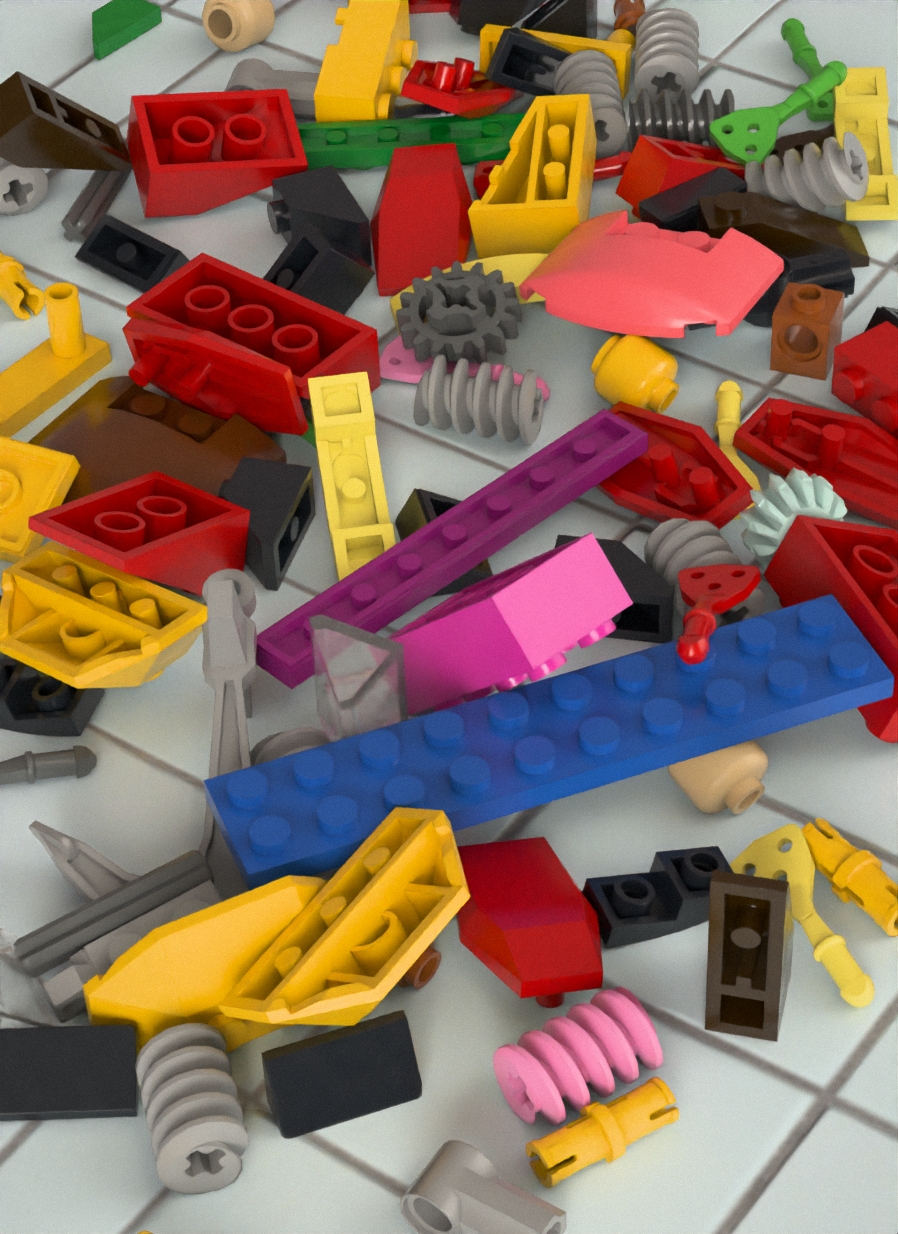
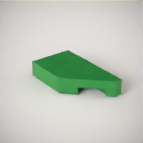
[92,0,162,60]

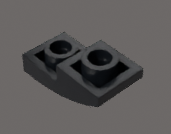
[0,659,105,737]
[582,846,734,948]

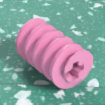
[493,986,663,1126]

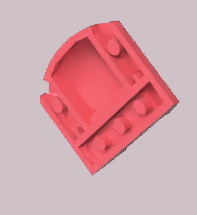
[519,210,784,338]

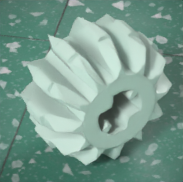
[739,467,848,569]

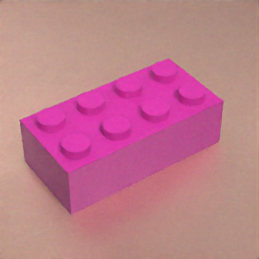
[370,532,633,715]

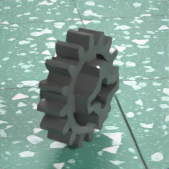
[396,261,522,365]

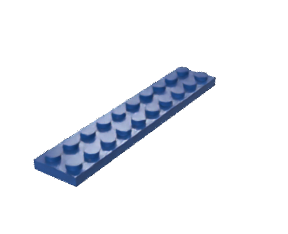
[204,594,894,891]

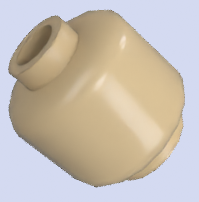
[202,0,275,52]
[668,739,768,814]

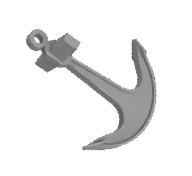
[29,569,341,903]

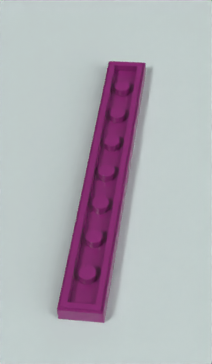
[256,409,648,689]

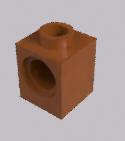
[770,282,844,381]

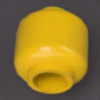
[591,334,680,414]

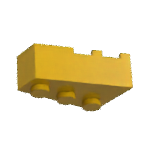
[314,0,418,123]
[468,94,597,258]

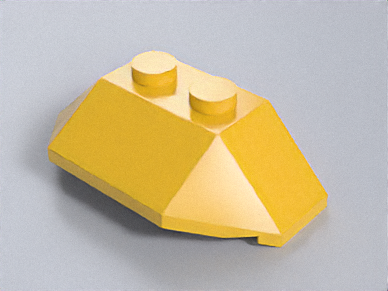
[0,541,207,689]
[218,807,470,1026]
[83,875,329,1053]

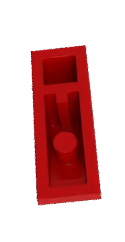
[615,135,764,220]

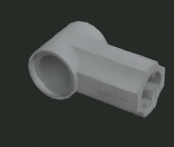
[225,58,320,119]
[399,1140,566,1234]

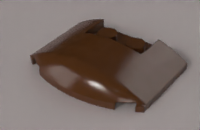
[27,376,287,505]

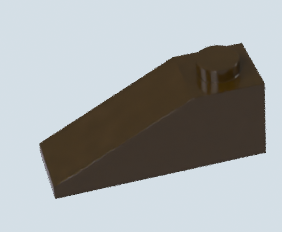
[0,71,132,171]
[697,191,870,268]
[705,870,794,1042]

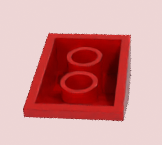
[126,89,308,218]
[28,471,250,596]

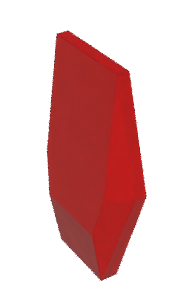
[401,57,524,119]
[370,143,473,297]
[122,318,309,436]
[732,397,898,531]
[595,401,753,530]
[456,837,603,1008]

